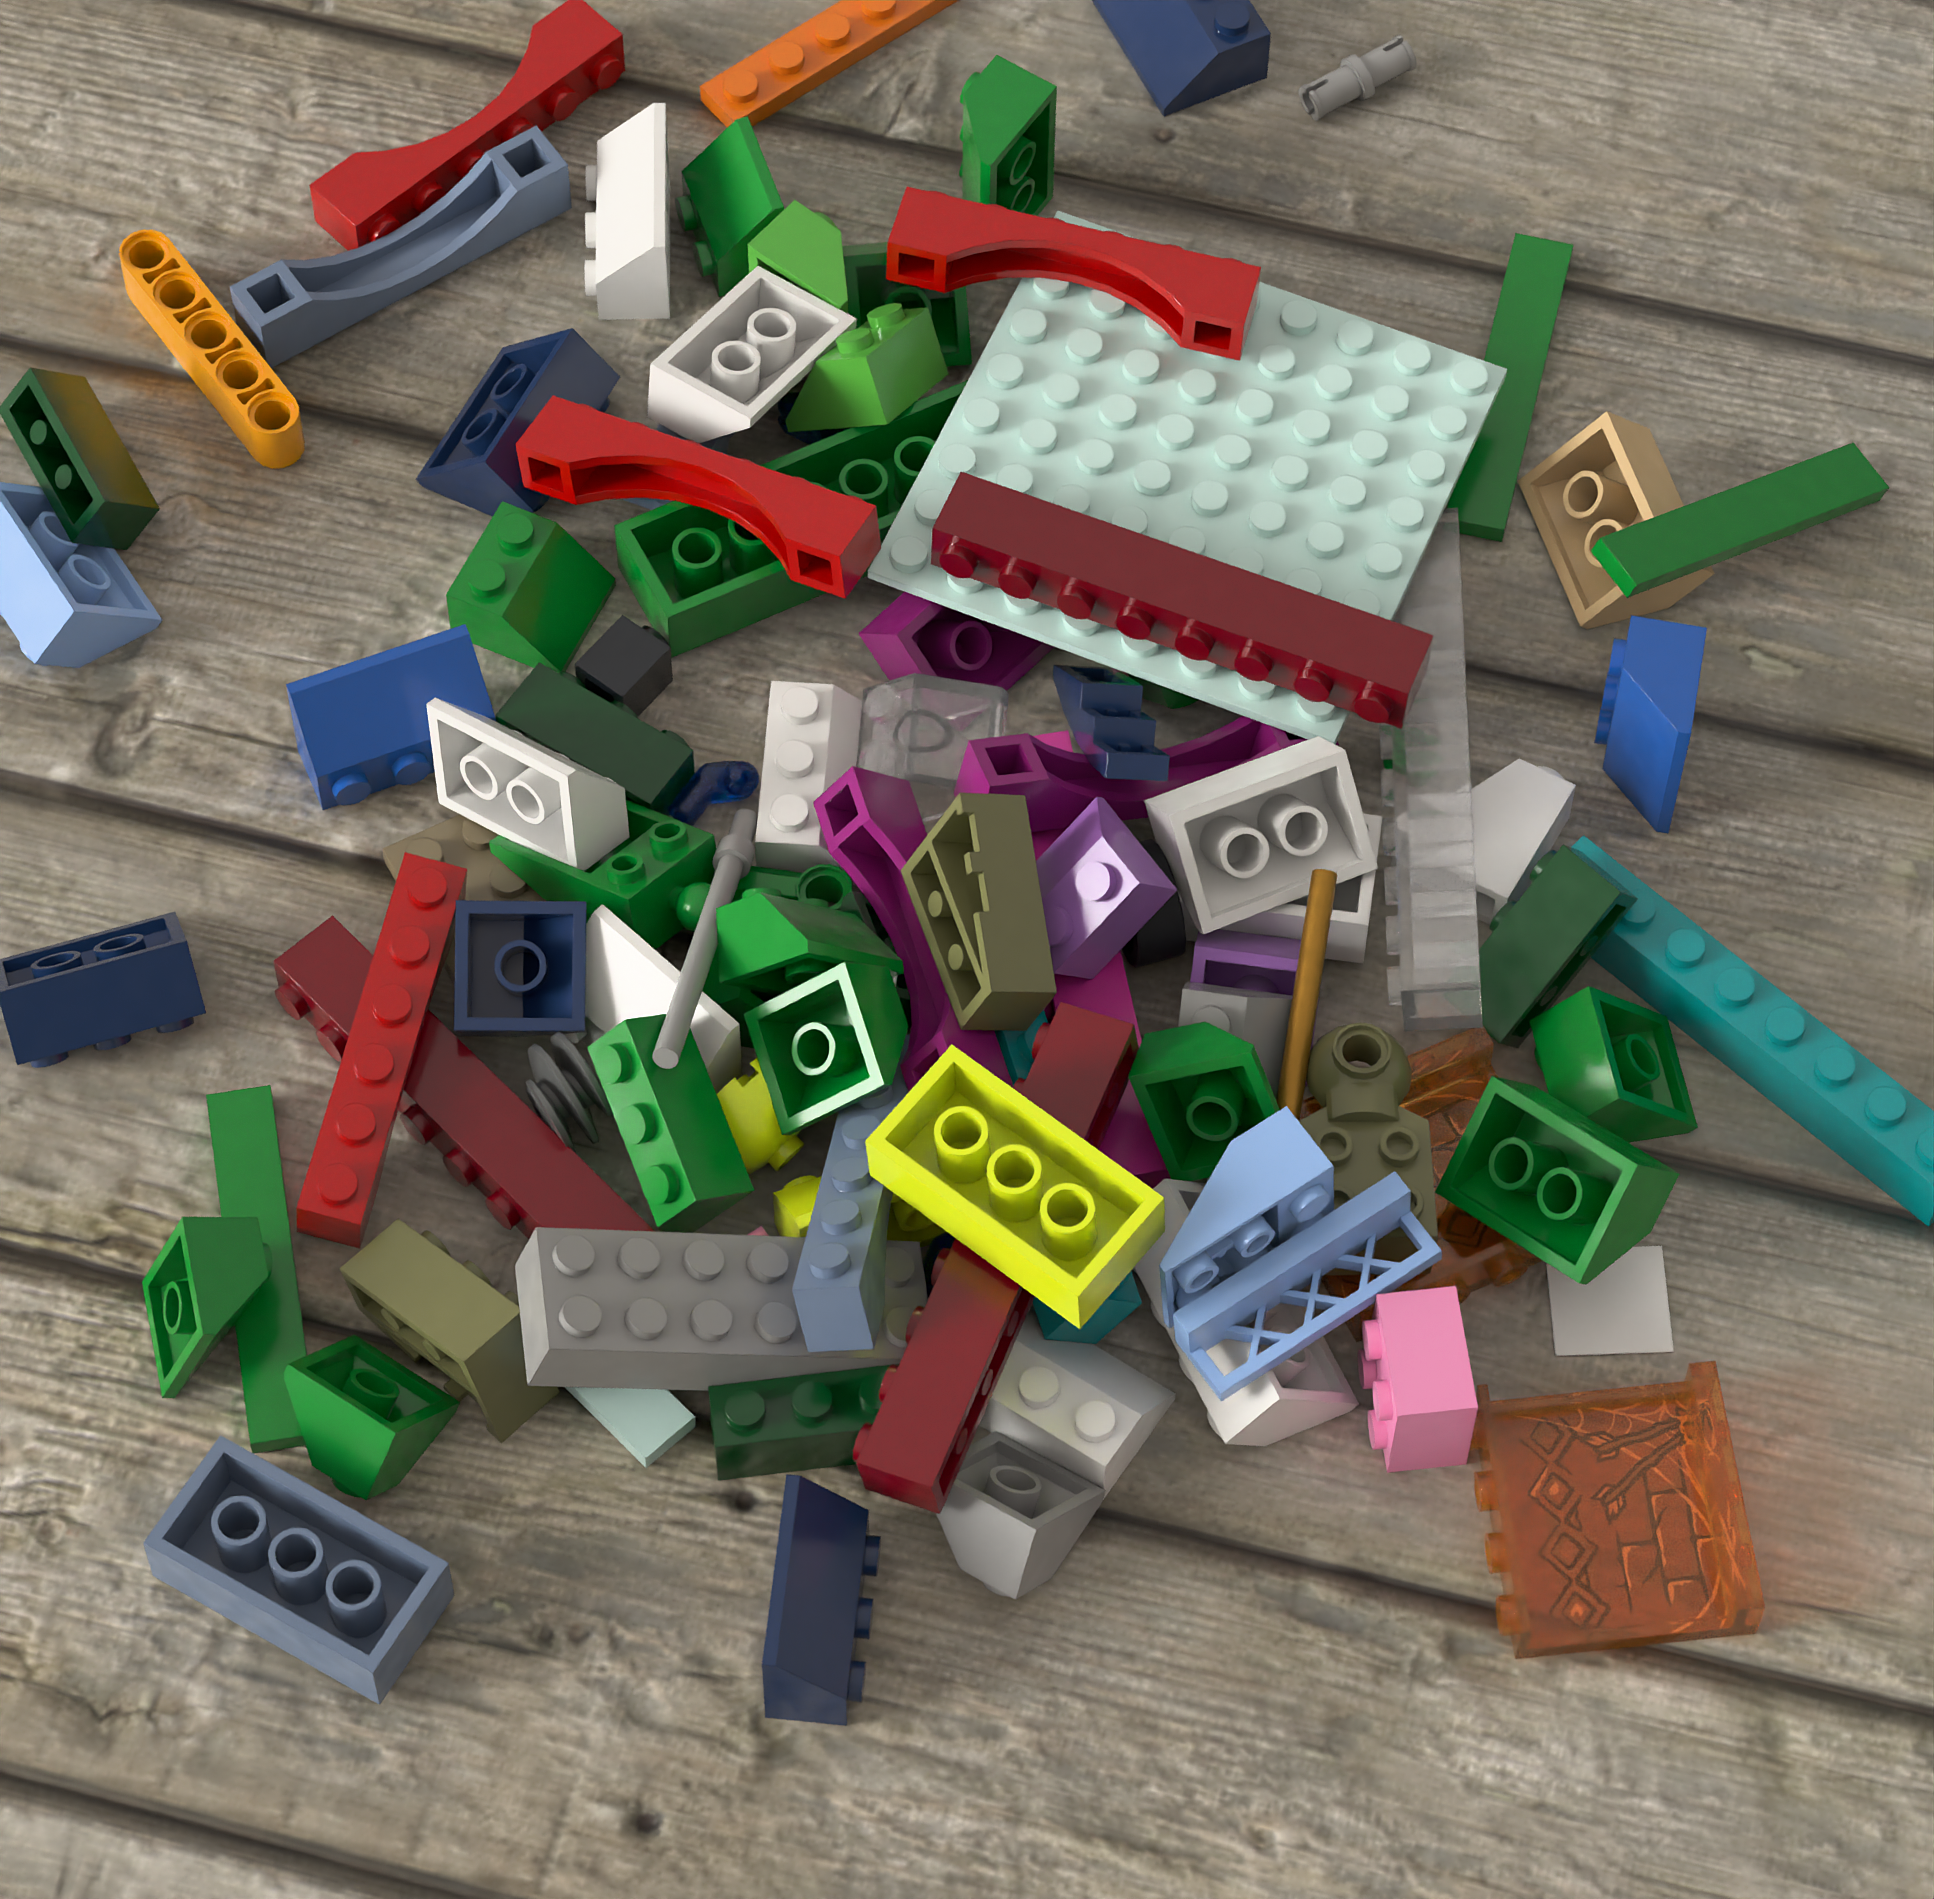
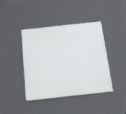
[1546,1246,1674,1356]

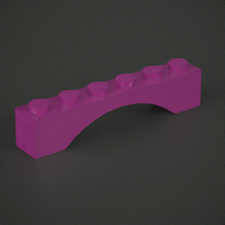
[953,716,1339,832]
[813,766,1013,1092]

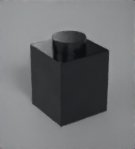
[575,615,673,717]

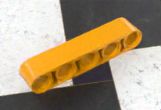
[119,230,305,469]

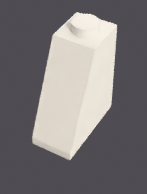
[1389,758,1576,925]

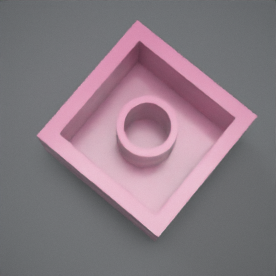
[1357,1286,1478,1473]

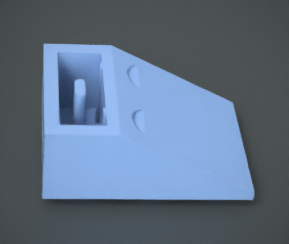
[1159,1106,1334,1329]

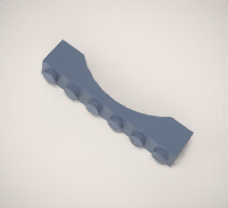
[230,126,572,368]
[792,1035,910,1352]

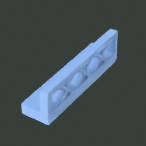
[1173,1171,1442,1402]

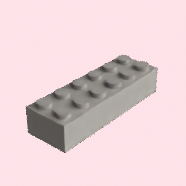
[515,1227,928,1391]

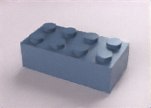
[143,1435,455,1705]

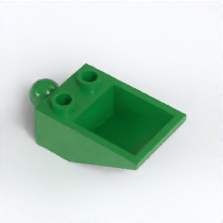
[489,800,716,950]

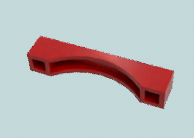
[309,0,625,251]
[886,186,1261,361]
[515,395,881,599]
[296,852,467,1249]

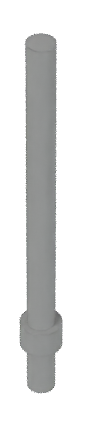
[652,809,758,1069]

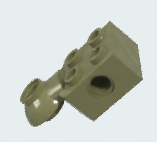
[1299,1022,1438,1276]

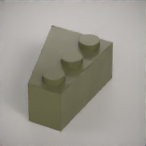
[901,792,1057,1031]
[340,1218,560,1443]

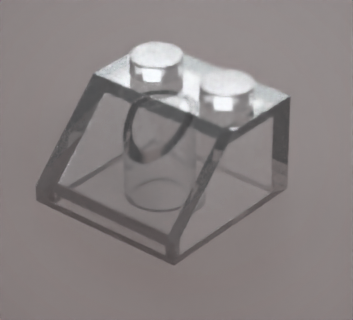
[856,673,1009,823]

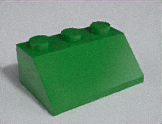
[959,55,1057,216]
[587,1014,755,1233]
[1435,1076,1679,1285]

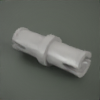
[1299,35,1416,121]

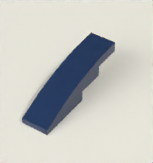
[1053,665,1170,781]

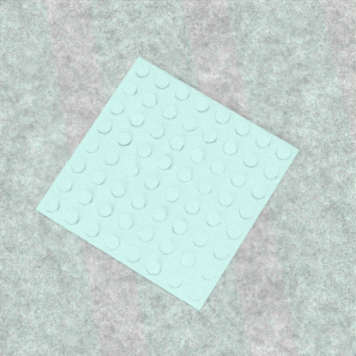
[868,211,1507,744]

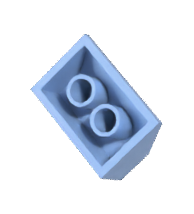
[0,482,162,668]

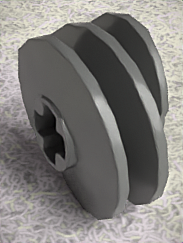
[525,1032,613,1153]

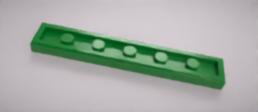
[1443,233,1573,542]
[1591,442,1890,598]
[206,1085,307,1454]

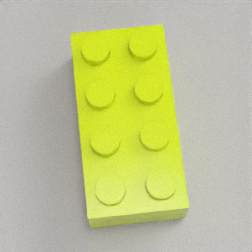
[865,1045,1165,1329]

